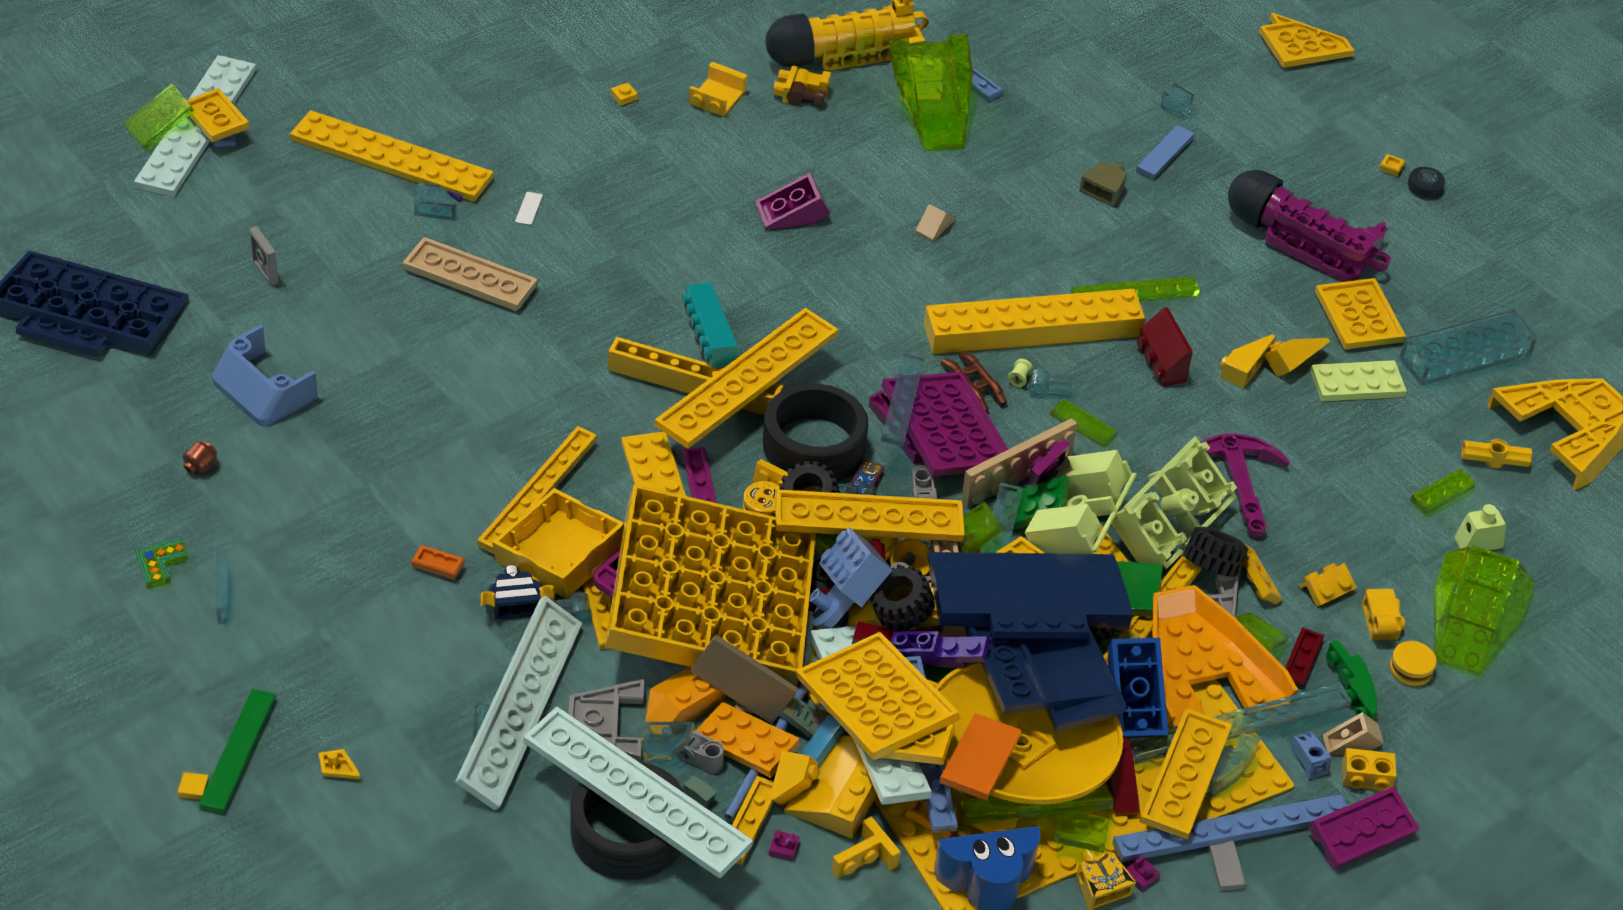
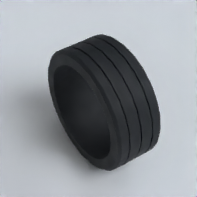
[762,384,869,479]
[570,761,684,880]

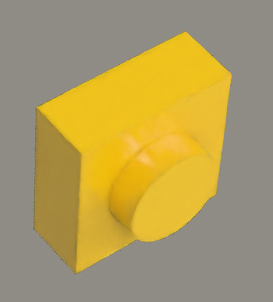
[611,83,638,106]

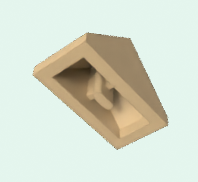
[915,204,955,242]

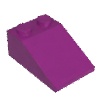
[755,173,831,230]

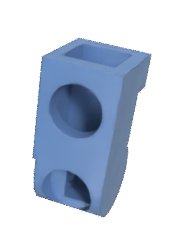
[1290,732,1332,780]

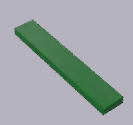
[199,689,276,815]

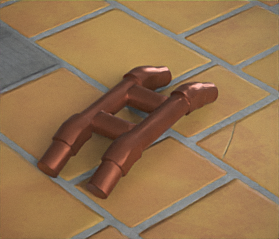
[941,351,1008,411]

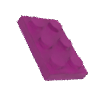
[1028,438,1071,486]

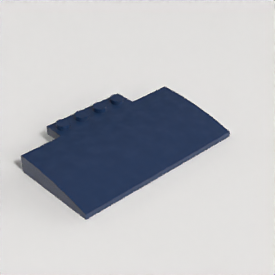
[0,251,189,357]
[927,552,1133,639]

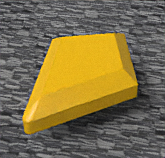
[319,749,360,779]

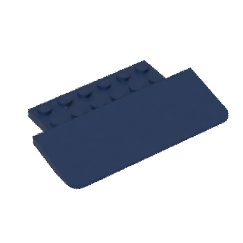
[965,626,1126,733]

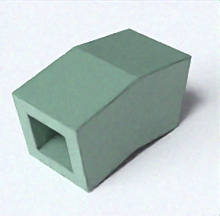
[683,775,717,808]

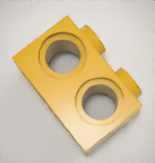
[1342,748,1397,791]

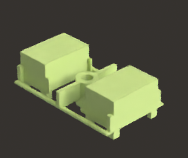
[1111,436,1237,569]
[1025,450,1137,554]

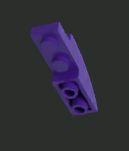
[891,631,990,668]

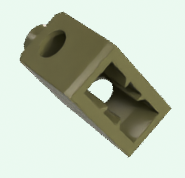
[1079,162,1127,207]

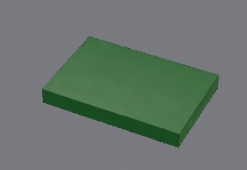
[1117,561,1163,616]

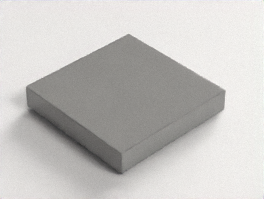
[249,226,279,286]

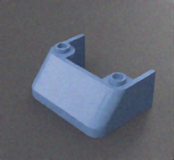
[212,324,318,426]

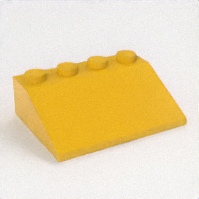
[784,736,877,839]

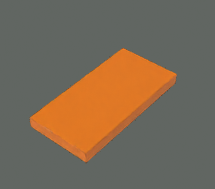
[939,713,1022,801]

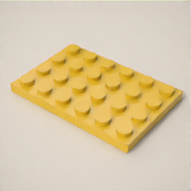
[796,632,960,760]

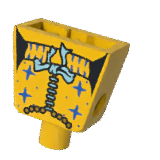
[1076,846,1136,910]

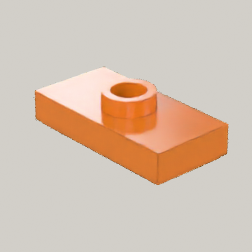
[411,545,465,580]

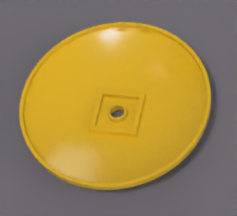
[935,662,1123,804]

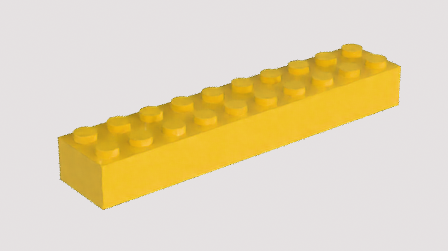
[924,289,1145,354]

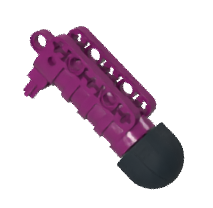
[1228,170,1391,282]

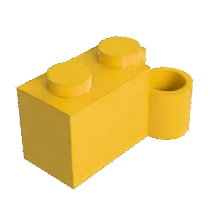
[1361,589,1405,640]

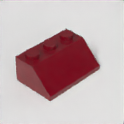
[1137,307,1193,387]

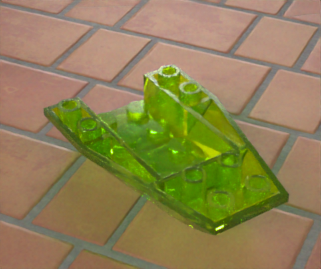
[888,34,973,151]
[1434,545,1535,675]

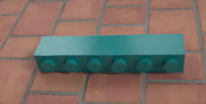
[682,282,738,368]

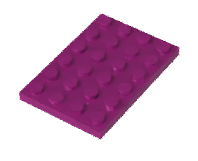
[881,372,1008,476]

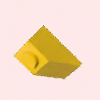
[769,751,818,806]

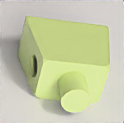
[1454,504,1506,554]

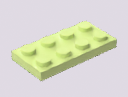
[1310,360,1407,402]

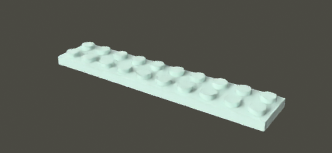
[134,55,256,197]
[455,596,582,811]
[810,626,931,805]
[523,707,753,879]

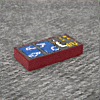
[846,459,884,495]

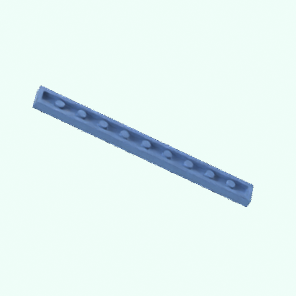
[1112,794,1348,863]

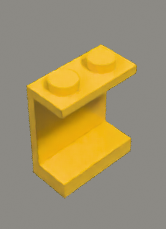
[689,62,748,117]

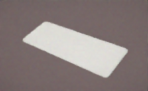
[515,192,543,225]

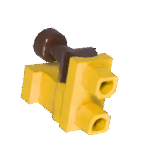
[773,66,831,107]

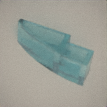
[1207,731,1261,797]

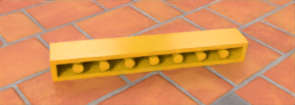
[608,337,783,416]

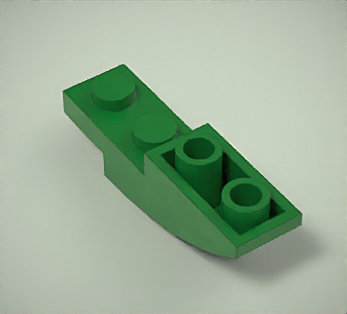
[1326,640,1377,720]

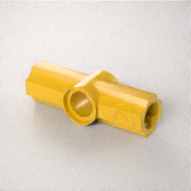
[1461,439,1532,468]

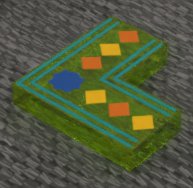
[135,538,188,589]

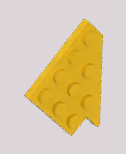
[1259,13,1354,68]

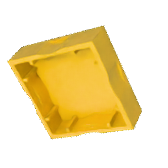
[492,488,624,599]

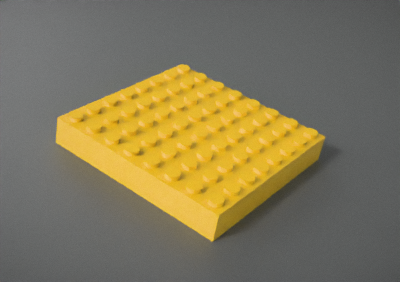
[605,484,816,686]

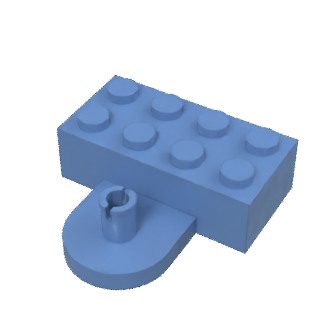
[809,527,892,630]

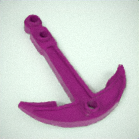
[1200,433,1290,539]

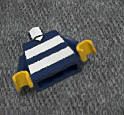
[480,565,555,620]

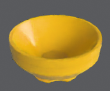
[890,538,931,575]

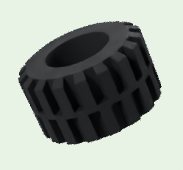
[779,461,840,493]
[1184,527,1248,577]
[869,566,935,632]

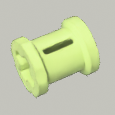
[1007,359,1033,388]

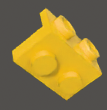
[1299,562,1357,607]

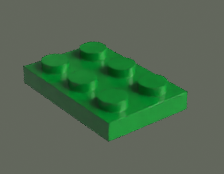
[1001,475,1070,533]

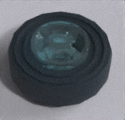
[1408,167,1445,198]

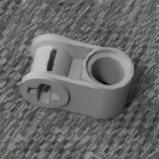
[910,466,937,499]
[675,730,724,773]

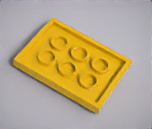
[1315,278,1406,350]

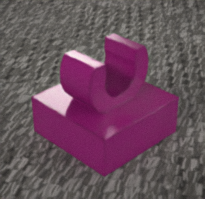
[768,830,800,862]
[1126,856,1161,892]

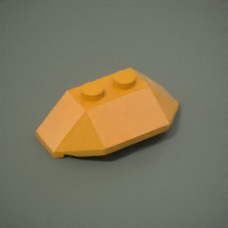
[645,667,732,740]

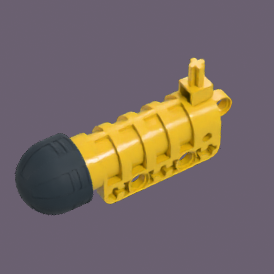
[765,0,929,70]

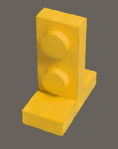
[831,816,901,878]

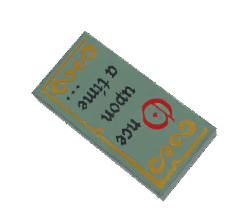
[779,695,826,738]

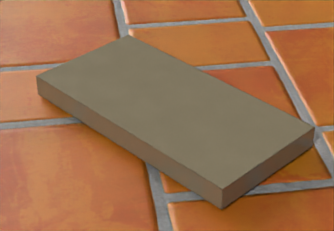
[690,635,798,724]

